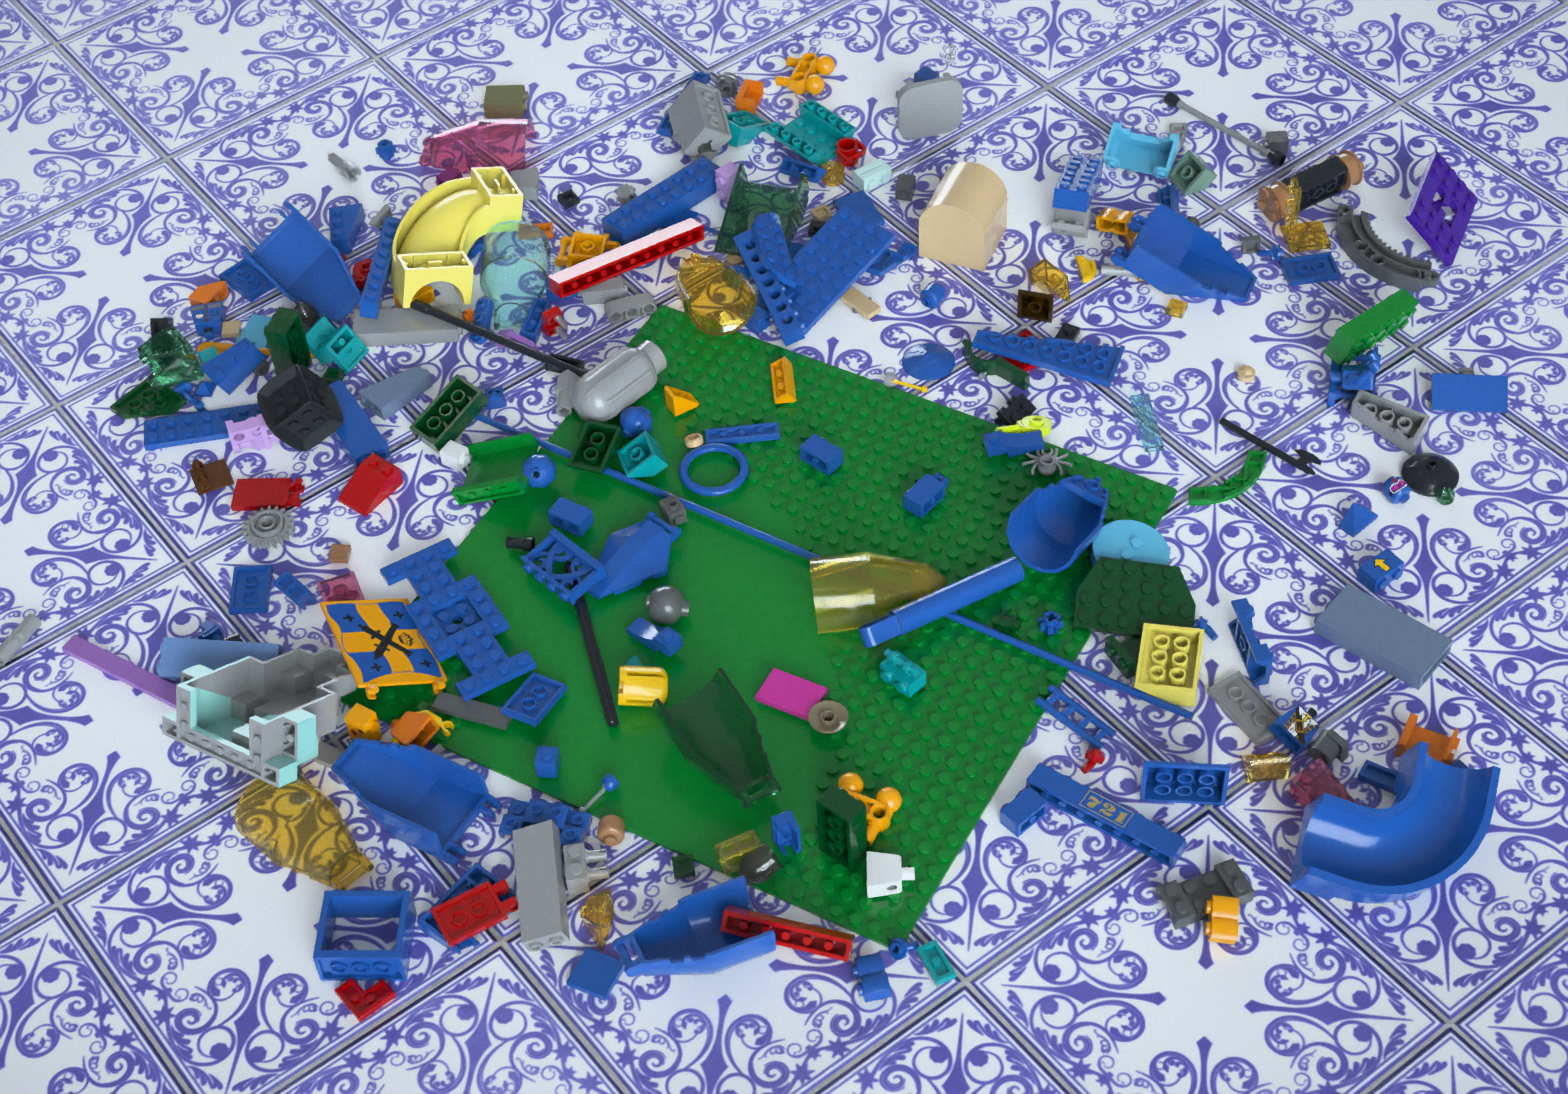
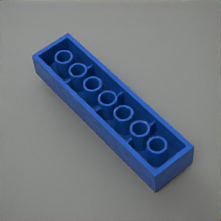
[601,156,720,246]

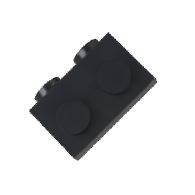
[994,393,1037,426]

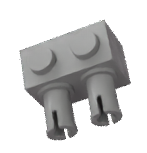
[563,843,610,895]

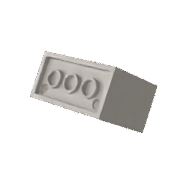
[668,80,732,161]

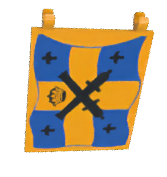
[320,598,448,699]

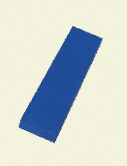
[705,422,780,445]

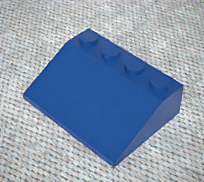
[1140,761,1230,806]

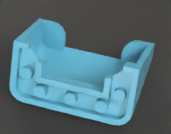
[1103,122,1180,179]

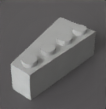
[1351,390,1430,456]

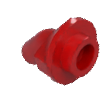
[1081,748,1105,774]

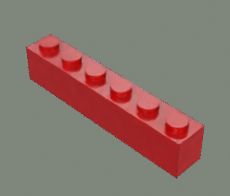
[720,905,855,962]

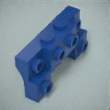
[498,799,593,849]

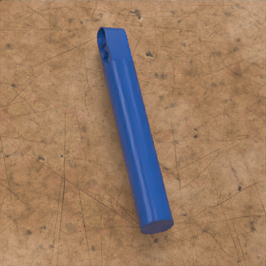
[858,556,1024,648]

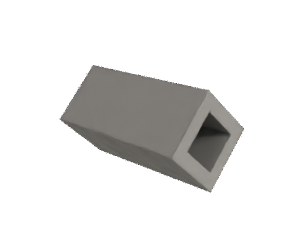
[582,277,628,305]

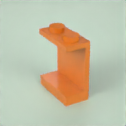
[1395,713,1461,765]

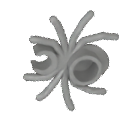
[1021,448,1073,476]

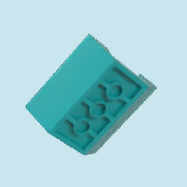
[763,98,856,166]

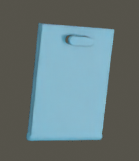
[235,314,272,348]

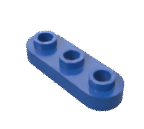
[471,296,494,345]

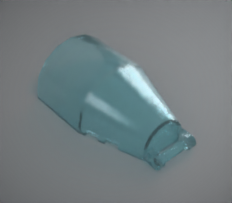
[480,221,551,330]

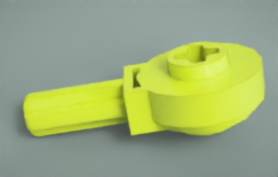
[995,415,1052,437]

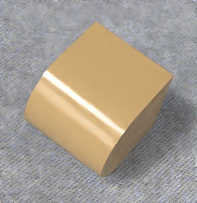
[919,162,1008,272]

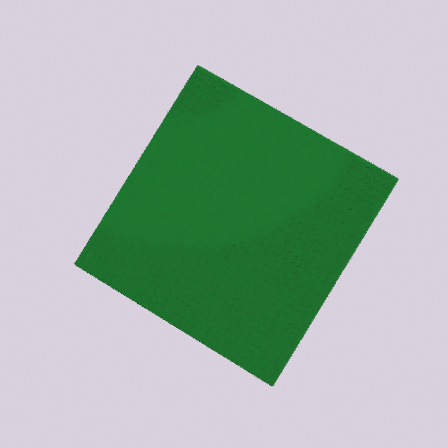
[341,305,1177,948]

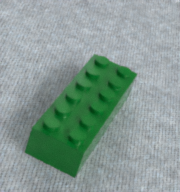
[1324,288,1419,367]

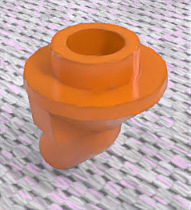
[463,308,475,323]

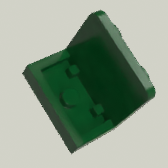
[1104,634,1141,679]

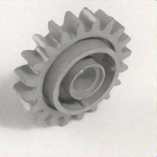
[242,506,295,550]

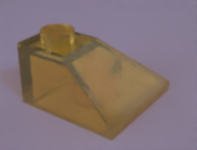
[1029,259,1070,302]
[580,889,615,950]

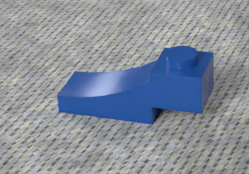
[983,430,1045,458]
[626,617,683,658]

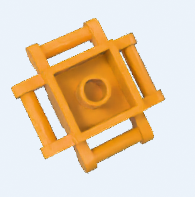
[554,230,621,269]

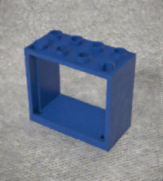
[313,889,417,981]

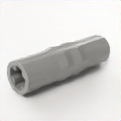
[0,614,42,666]

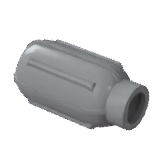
[569,340,667,423]

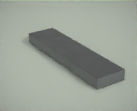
[431,692,512,730]

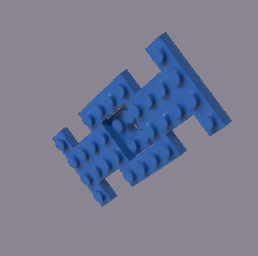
[379,538,537,702]

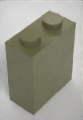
[483,85,529,119]

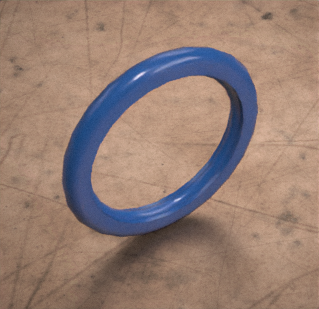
[678,443,749,496]

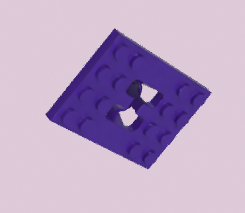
[1405,151,1478,267]

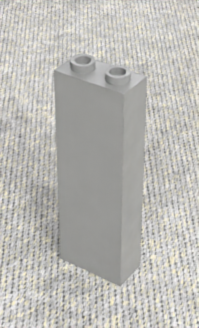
[352,305,463,347]
[512,819,570,952]

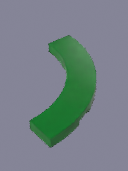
[1188,450,1267,506]

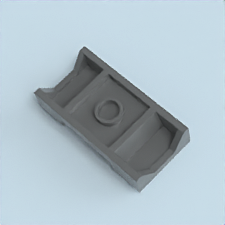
[1155,858,1255,930]

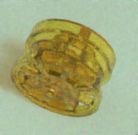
[821,161,845,187]

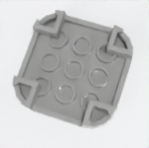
[895,72,963,140]

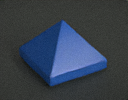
[194,381,217,397]

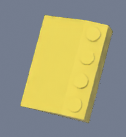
[1134,623,1204,707]

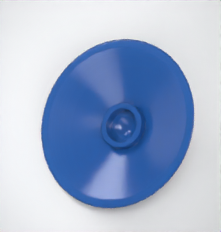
[902,343,955,381]

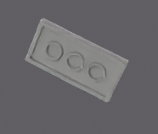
[1207,671,1282,747]

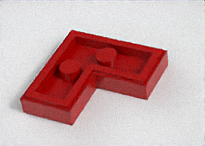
[334,977,396,1022]

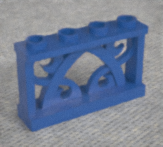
[520,528,607,606]

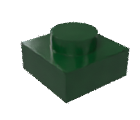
[322,367,346,385]
[671,854,696,879]

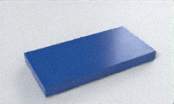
[1431,373,1508,414]

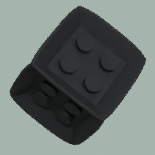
[257,364,343,452]

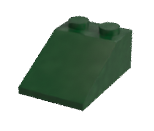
[567,420,625,475]

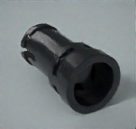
[506,537,535,552]

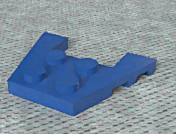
[865,242,919,277]

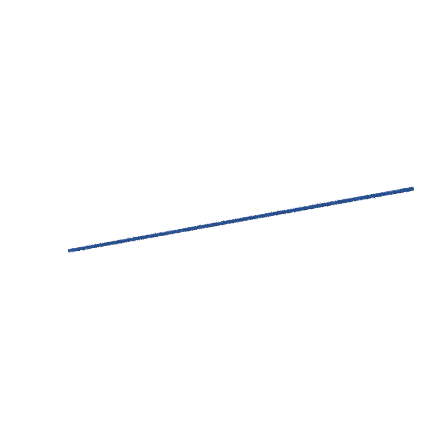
[474,413,1194,720]

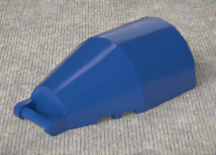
[612,875,776,977]

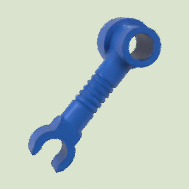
[172,378,207,412]

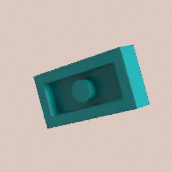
[916,939,956,986]

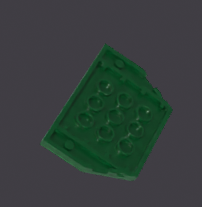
[1072,556,1196,637]

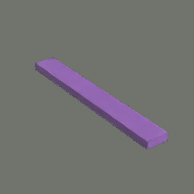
[62,634,176,709]

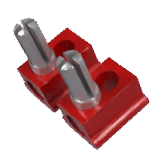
[542,305,568,340]

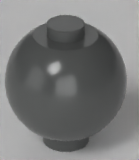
[645,585,690,625]

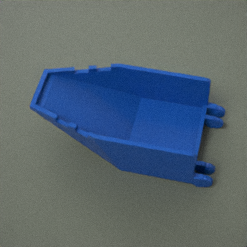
[241,201,361,324]
[1110,203,1257,302]
[331,738,503,866]

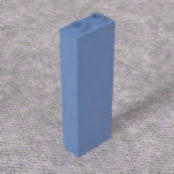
[157,637,284,680]

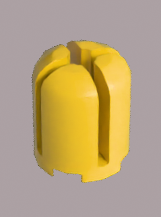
[618,665,668,707]

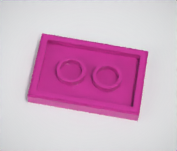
[755,668,828,721]

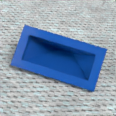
[1338,502,1378,538]

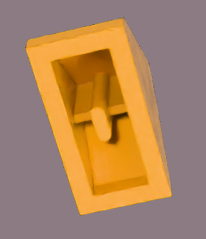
[664,385,699,417]

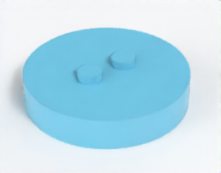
[1090,520,1170,567]

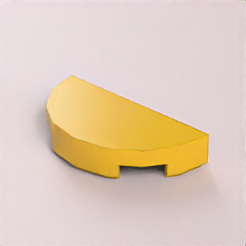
[1075,256,1096,283]

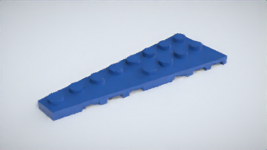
[971,330,1125,388]

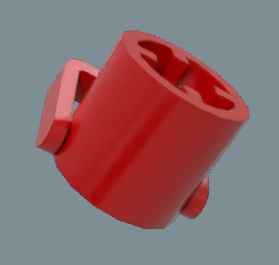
[835,138,866,167]

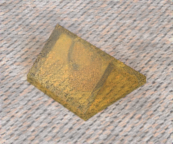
[1240,751,1291,783]

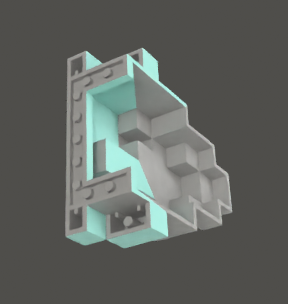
[162,647,356,788]

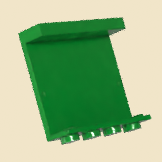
[451,432,539,506]

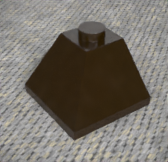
[1017,289,1054,323]

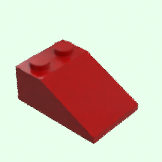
[338,453,403,517]

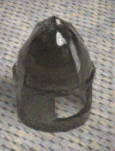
[294,301,319,333]
[737,842,783,885]

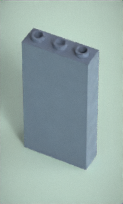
[1314,584,1453,690]

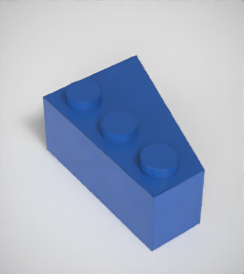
[329,203,366,255]
[199,338,266,395]

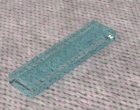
[1130,393,1164,452]

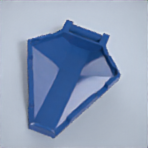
[587,511,682,600]

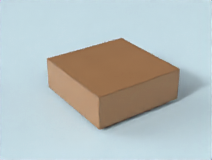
[328,544,352,563]

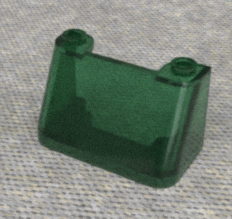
[137,323,205,389]

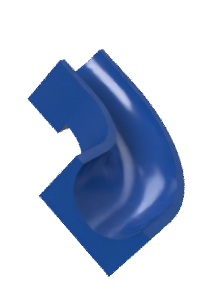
[1289,741,1501,904]

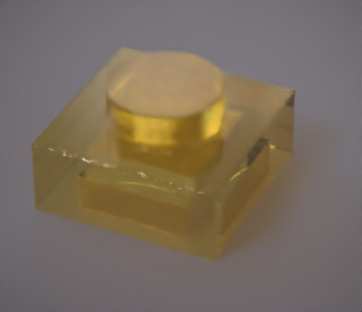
[1165,298,1188,319]

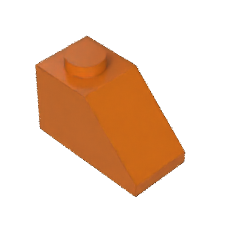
[189,281,229,306]

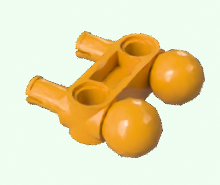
[775,53,835,95]
[837,772,902,846]

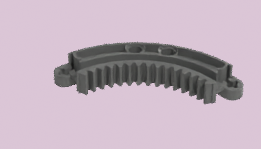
[1335,204,1440,293]

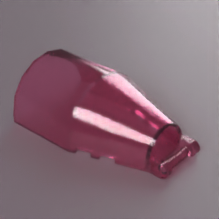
[419,118,536,176]

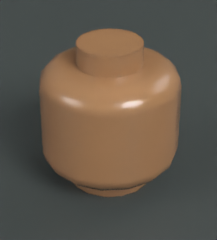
[597,814,625,846]

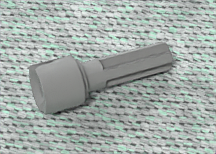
[328,153,361,182]

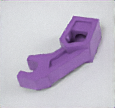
[497,329,539,351]

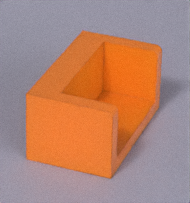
[735,79,764,114]

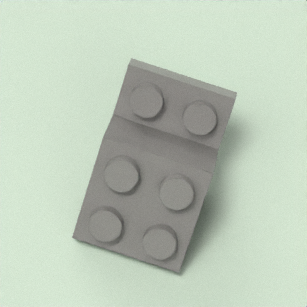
[1051,208,1093,238]

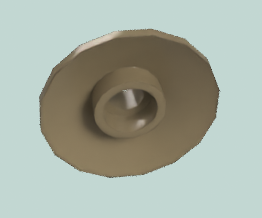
[808,700,848,734]

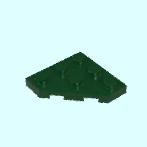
[109,376,187,419]

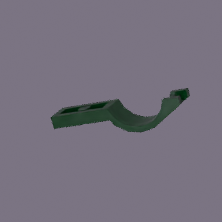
[962,339,1030,391]

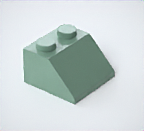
[1168,150,1218,196]

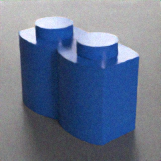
[851,952,891,1003]

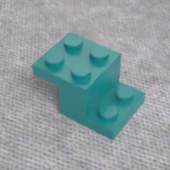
[305,316,369,374]

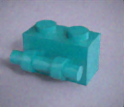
[880,648,926,698]

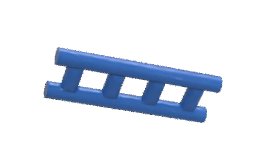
[1035,685,1117,750]

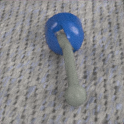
[578,773,620,812]

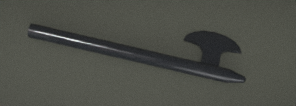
[1219,418,1321,475]

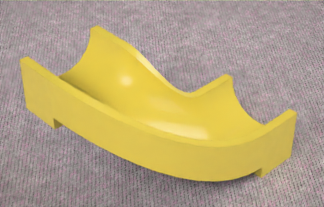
[391,166,523,308]

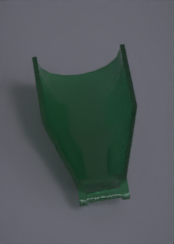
[652,668,781,809]

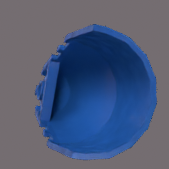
[1007,475,1109,573]

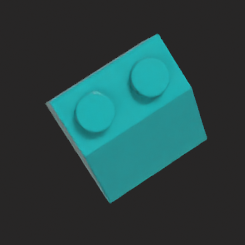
[617,430,668,478]

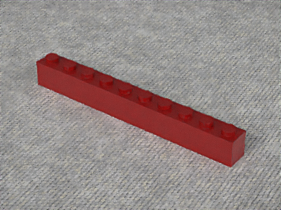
[548,218,704,299]

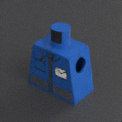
[189,301,226,340]

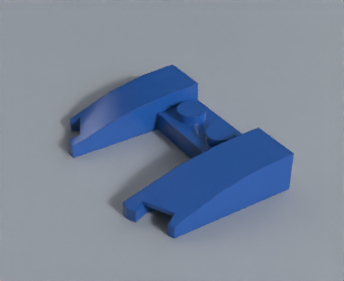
[418,862,516,954]

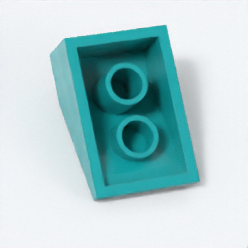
[726,109,770,147]

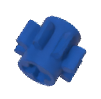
[375,139,396,160]
[1038,611,1063,635]

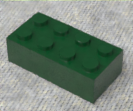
[264,307,312,375]
[409,374,489,454]
[816,784,868,872]

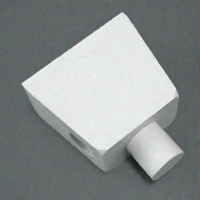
[867,851,915,898]

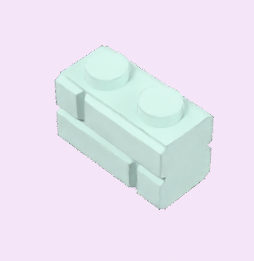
[852,158,892,192]

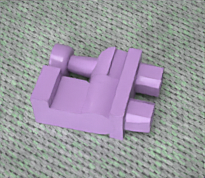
[225,414,280,454]

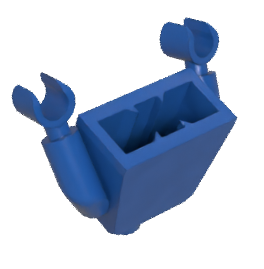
[1330,350,1381,390]

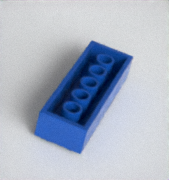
[1052,155,1104,212]

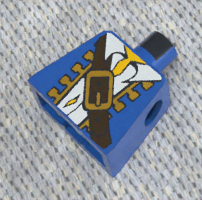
[1268,705,1319,756]

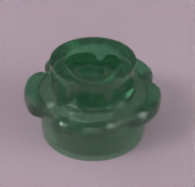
[1436,487,1455,505]

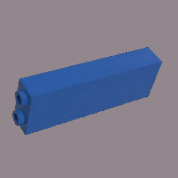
[329,379,391,469]

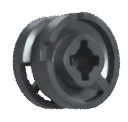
[715,72,739,98]

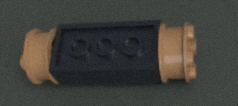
[1257,149,1364,222]

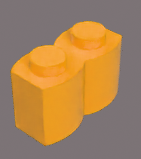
[1096,208,1135,235]
[1204,895,1239,945]

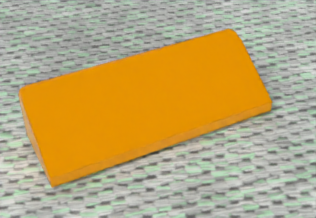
[770,356,797,404]

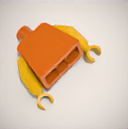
[390,710,454,748]

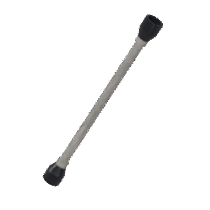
[1164,92,1286,167]

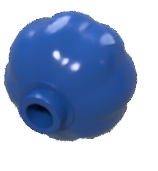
[619,406,652,439]
[522,454,556,488]

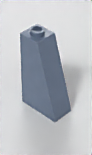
[358,365,433,421]

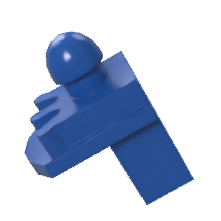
[197,620,224,640]

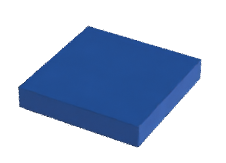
[566,947,625,1001]

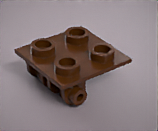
[189,458,234,496]

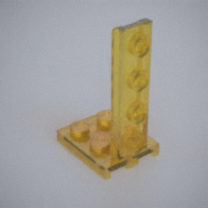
[1281,177,1331,253]

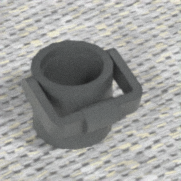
[1308,729,1349,766]

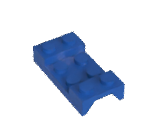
[1228,598,1275,687]

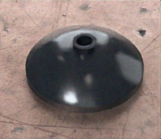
[1401,453,1459,497]

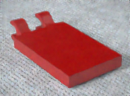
[231,478,305,511]
[430,879,519,948]

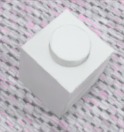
[439,440,470,472]

